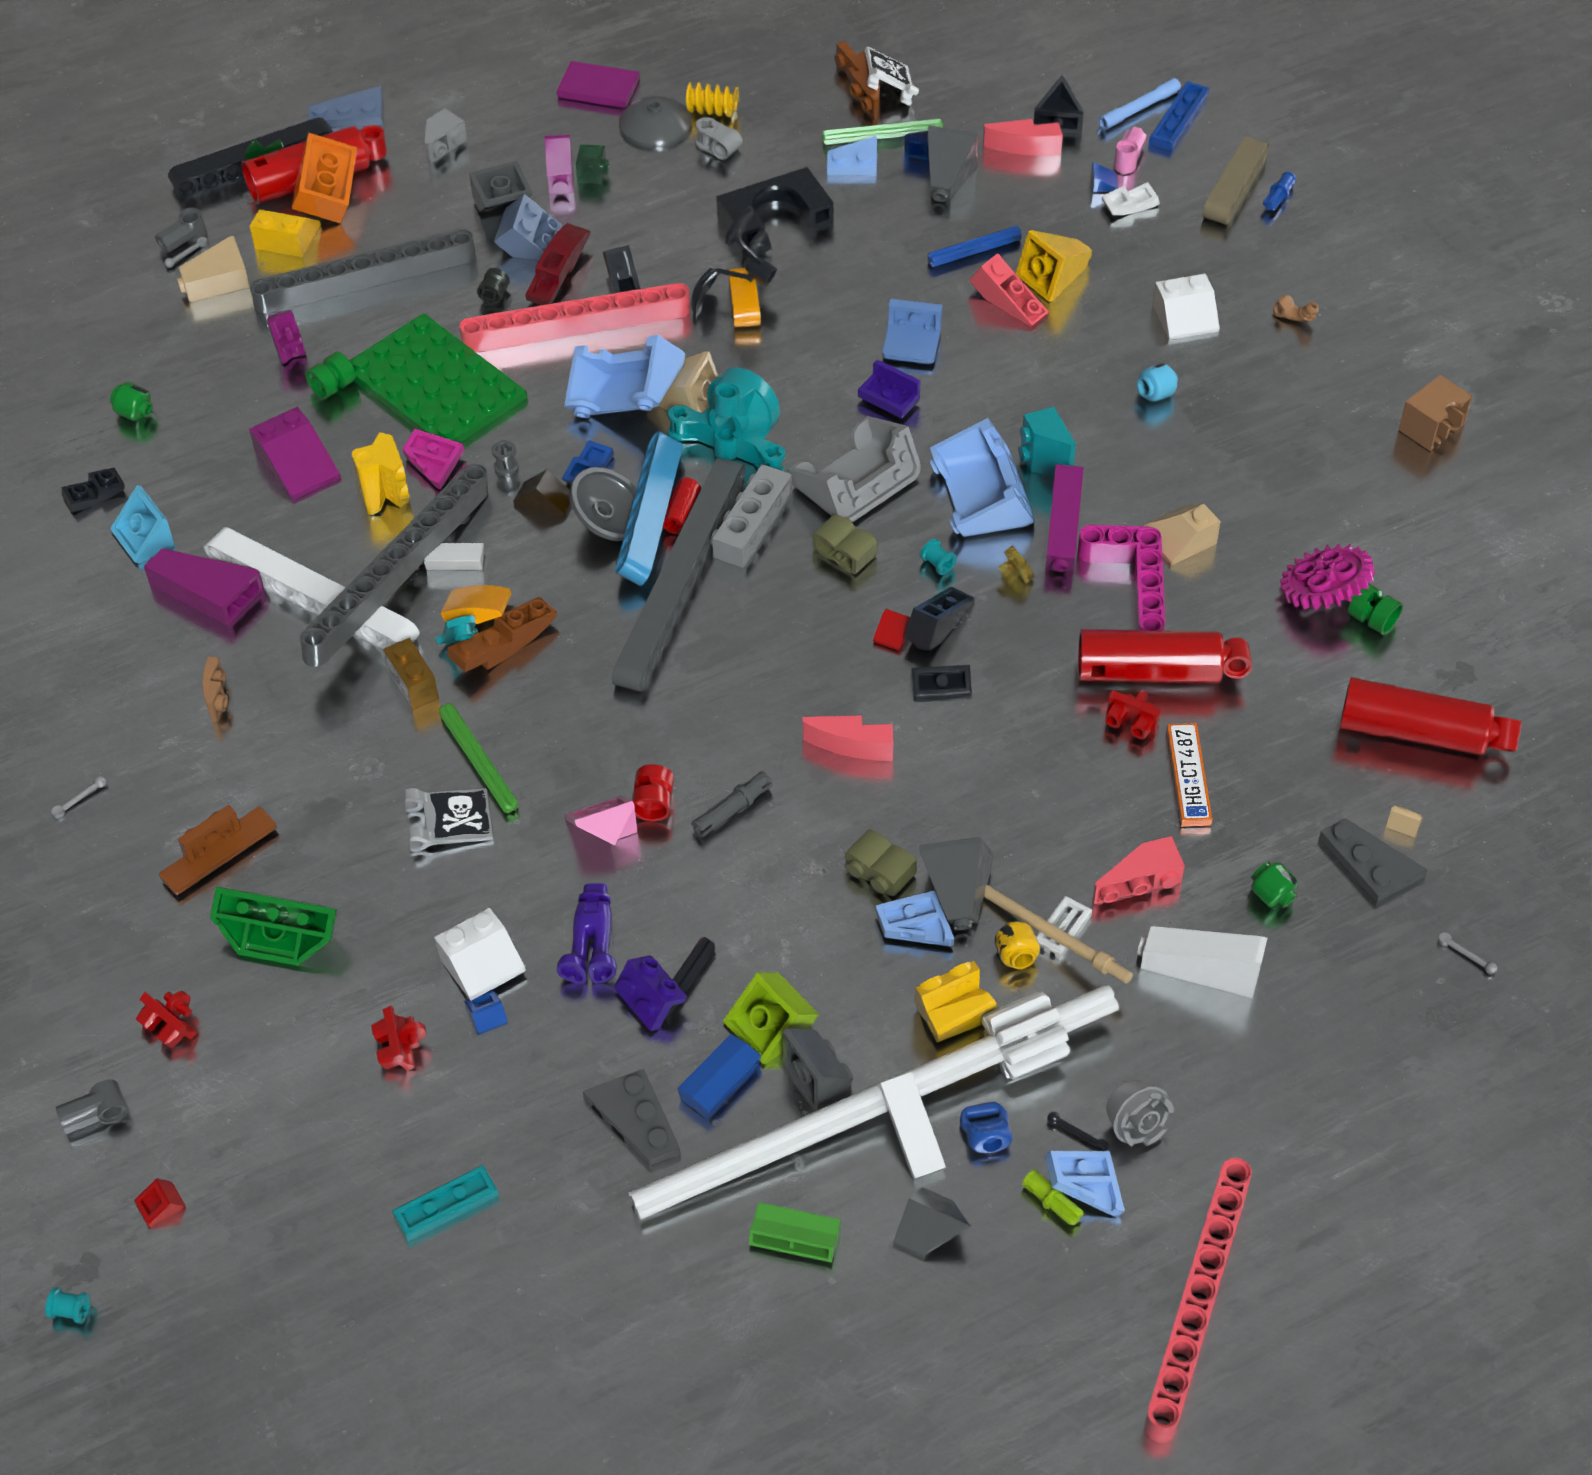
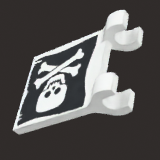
[864,47,919,106]

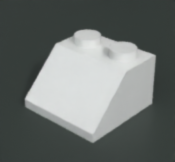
[1153,274,1219,340]
[434,908,526,1001]

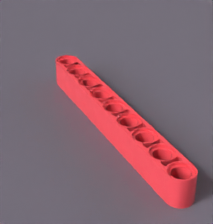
[459,283,690,353]
[1145,1158,1252,1443]

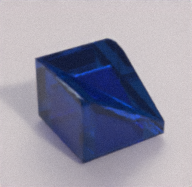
[904,131,929,161]

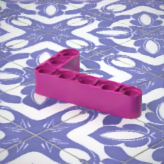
[1077,525,1165,630]

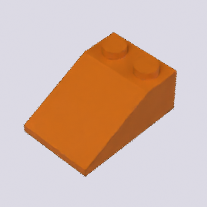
[291,133,357,223]

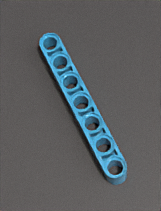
[615,431,683,586]

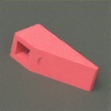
[969,253,1049,327]
[1092,836,1185,904]

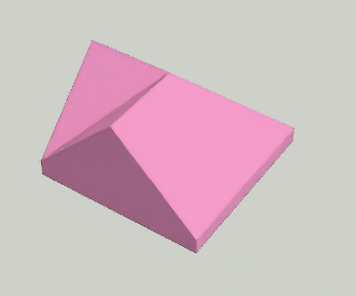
[564,796,637,845]

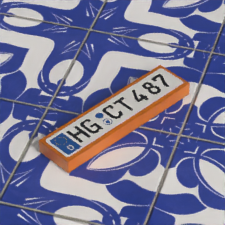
[1166,723,1213,827]

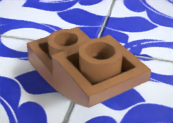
[202,656,228,723]

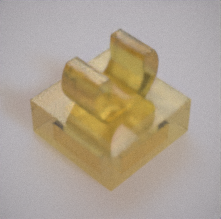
[998,545,1035,584]

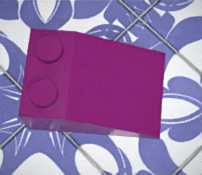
[249,406,341,500]

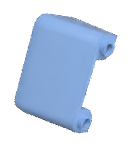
[564,335,686,418]
[930,418,1035,537]

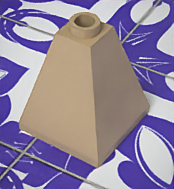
[658,351,718,417]

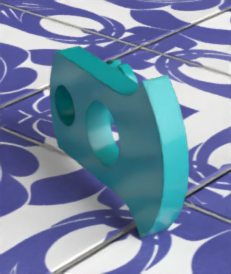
[435,615,478,645]

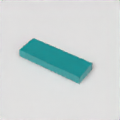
[392,1165,499,1242]

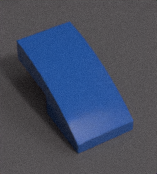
[562,440,614,484]

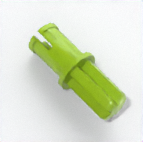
[1022,1169,1084,1225]

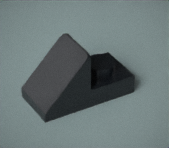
[603,245,641,294]

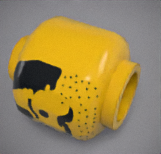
[995,922,1040,969]

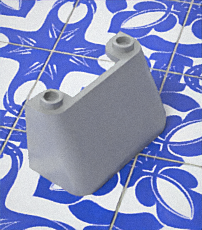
[787,416,921,522]

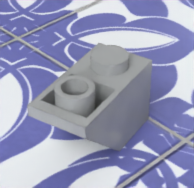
[425,108,467,164]

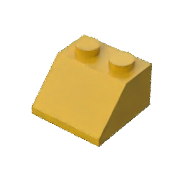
[250,209,321,258]

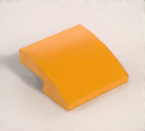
[440,585,512,624]

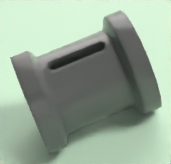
[492,440,519,477]

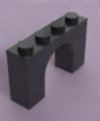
[716,167,834,252]

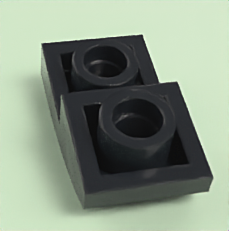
[62,467,125,512]

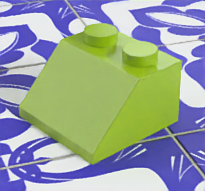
[723,972,819,1064]

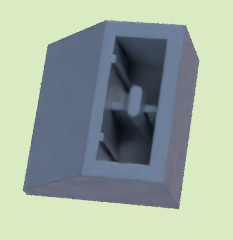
[494,194,562,260]

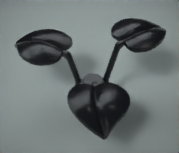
[691,206,777,312]

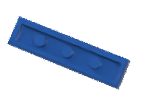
[1149,81,1209,151]

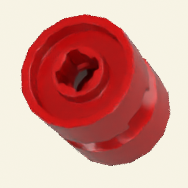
[632,764,674,822]

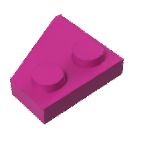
[402,429,465,490]

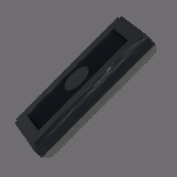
[911,665,972,698]

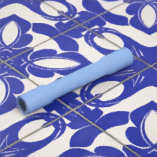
[1098,78,1181,130]

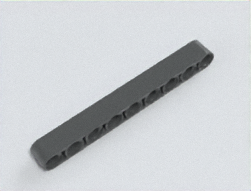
[249,229,476,314]

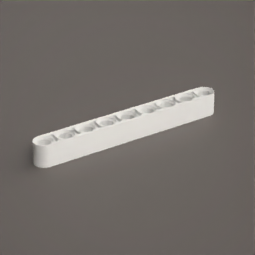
[204,527,420,649]

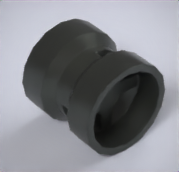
[477,268,510,305]

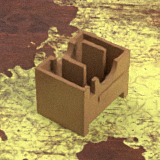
[1399,375,1473,451]

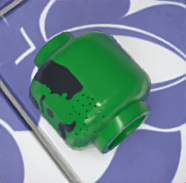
[110,382,153,421]
[1251,861,1298,908]

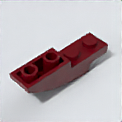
[525,223,591,305]

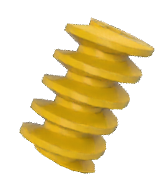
[686,81,739,118]

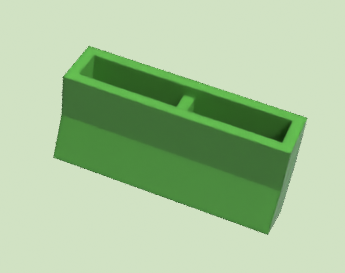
[749,1202,841,1263]

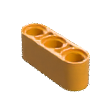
[728,267,761,328]

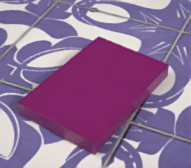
[557,61,640,108]

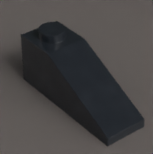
[904,587,975,651]

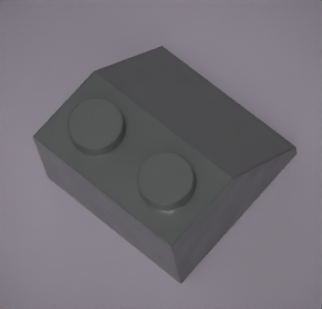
[469,161,533,212]
[783,1028,853,1111]

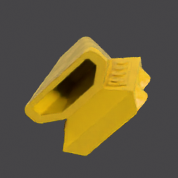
[352,433,410,515]
[914,961,997,1042]

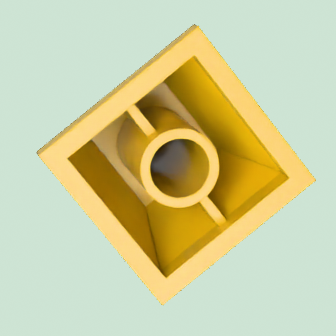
[1015,230,1092,302]

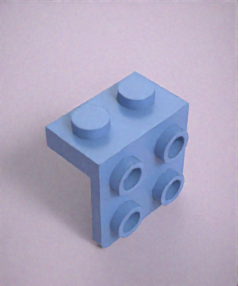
[882,299,943,364]

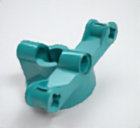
[668,367,786,472]

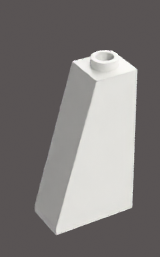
[1137,926,1267,999]

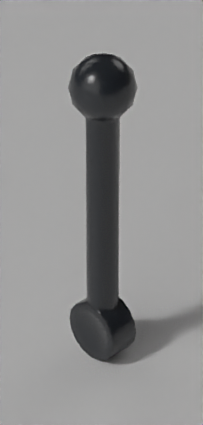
[1047,1111,1110,1151]

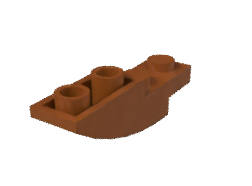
[834,41,880,120]
[447,596,558,672]

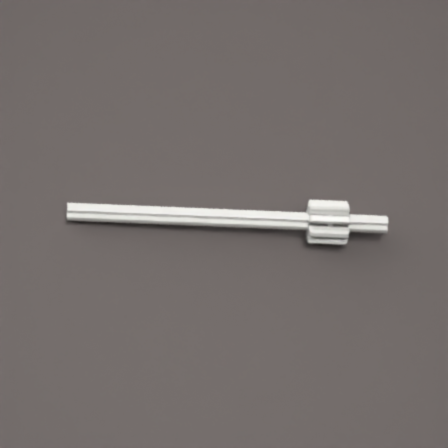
[629,985,1119,1220]

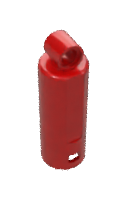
[241,125,387,205]
[1078,629,1252,684]
[1340,677,1523,756]

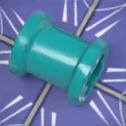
[920,538,957,575]
[45,1287,91,1324]

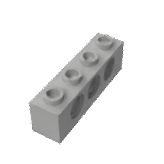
[710,464,792,568]

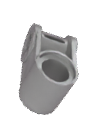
[695,117,743,160]

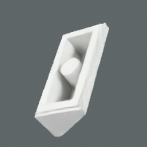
[424,543,484,570]

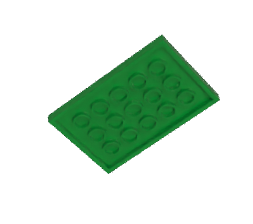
[349,313,527,443]

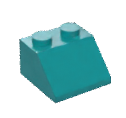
[1018,406,1076,479]

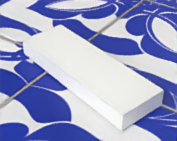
[879,1072,946,1179]

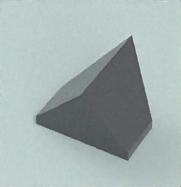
[893,1187,971,1258]

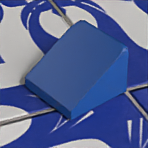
[1091,162,1118,192]
[464,990,507,1033]

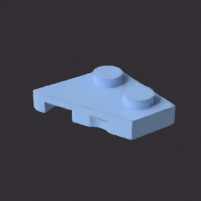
[827,136,877,175]
[875,890,954,946]
[1045,1151,1125,1216]

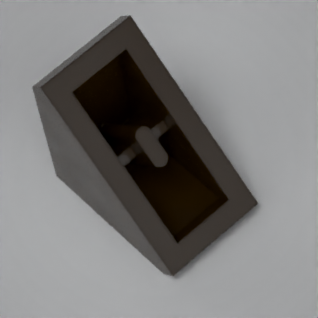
[513,469,571,518]

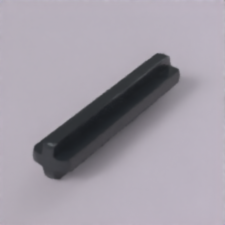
[667,937,715,1017]

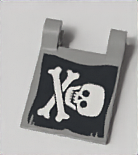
[405,788,493,852]

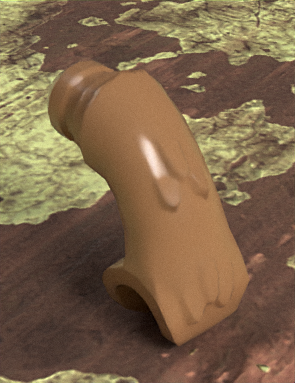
[1273,295,1319,322]

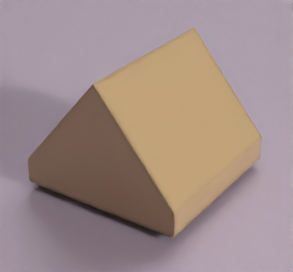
[1386,805,1424,838]

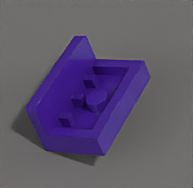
[858,360,921,418]
[614,955,687,1031]

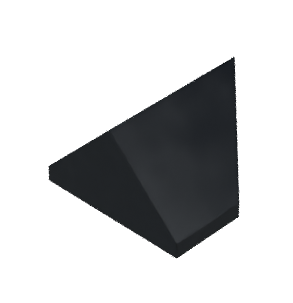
[1033,74,1084,134]

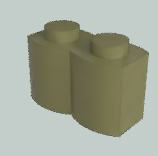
[812,514,878,574]
[845,829,917,897]

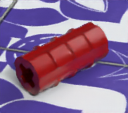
[663,477,701,535]

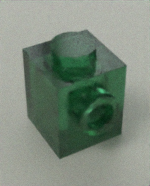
[575,144,609,184]

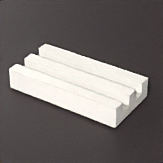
[1036,896,1092,960]

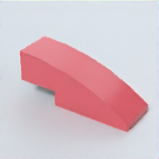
[983,119,1063,156]
[802,715,894,761]

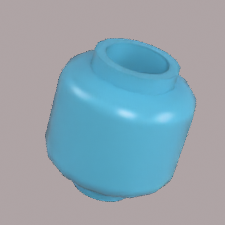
[1137,363,1178,402]

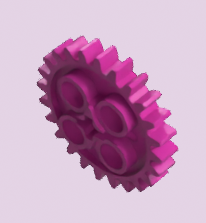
[1280,544,1375,610]

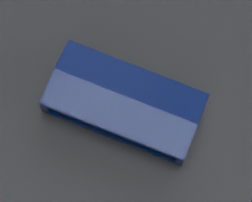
[677,1034,761,1119]

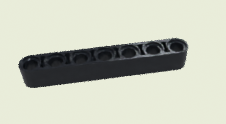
[168,117,333,198]

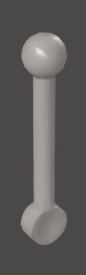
[165,237,208,268]
[51,776,106,819]
[1438,932,1497,974]

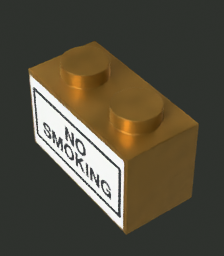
[383,638,439,710]

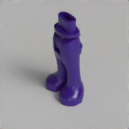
[557,883,617,983]

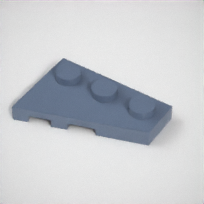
[308,86,383,128]

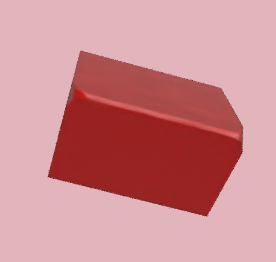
[873,609,910,651]
[134,1178,185,1226]

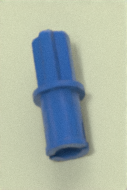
[1263,172,1296,211]

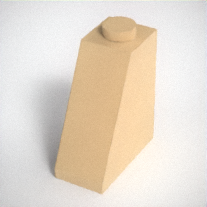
[177,236,250,303]

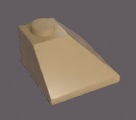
[1141,504,1221,566]

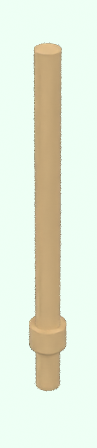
[984,885,1133,984]

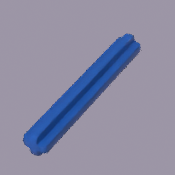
[927,226,1022,267]

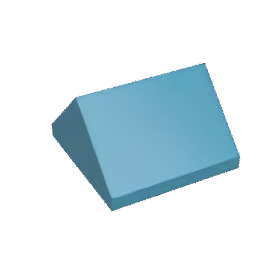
[110,485,175,564]

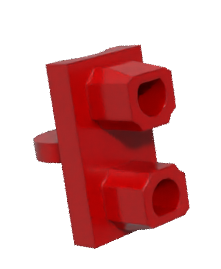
[1105,690,1161,740]
[135,991,198,1049]
[371,1006,427,1071]

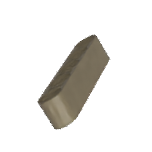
[1202,136,1270,225]

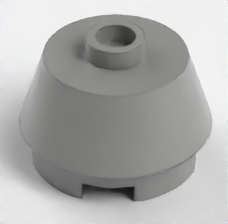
[1106,1080,1174,1146]

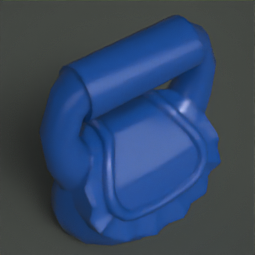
[960,1101,1013,1153]

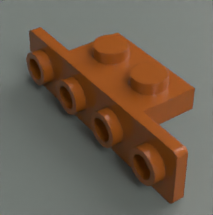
[159,805,277,895]

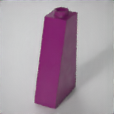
[1046,464,1084,572]
[144,548,264,626]

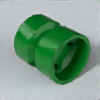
[305,351,357,400]
[1348,583,1403,635]

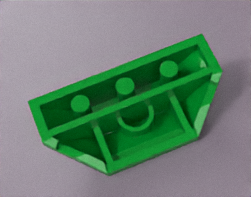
[210,887,337,966]

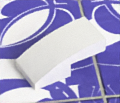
[1101,182,1160,215]

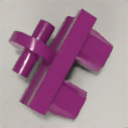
[266,310,307,364]

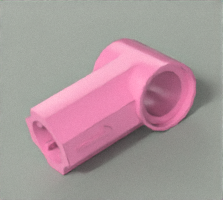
[1114,126,1147,174]

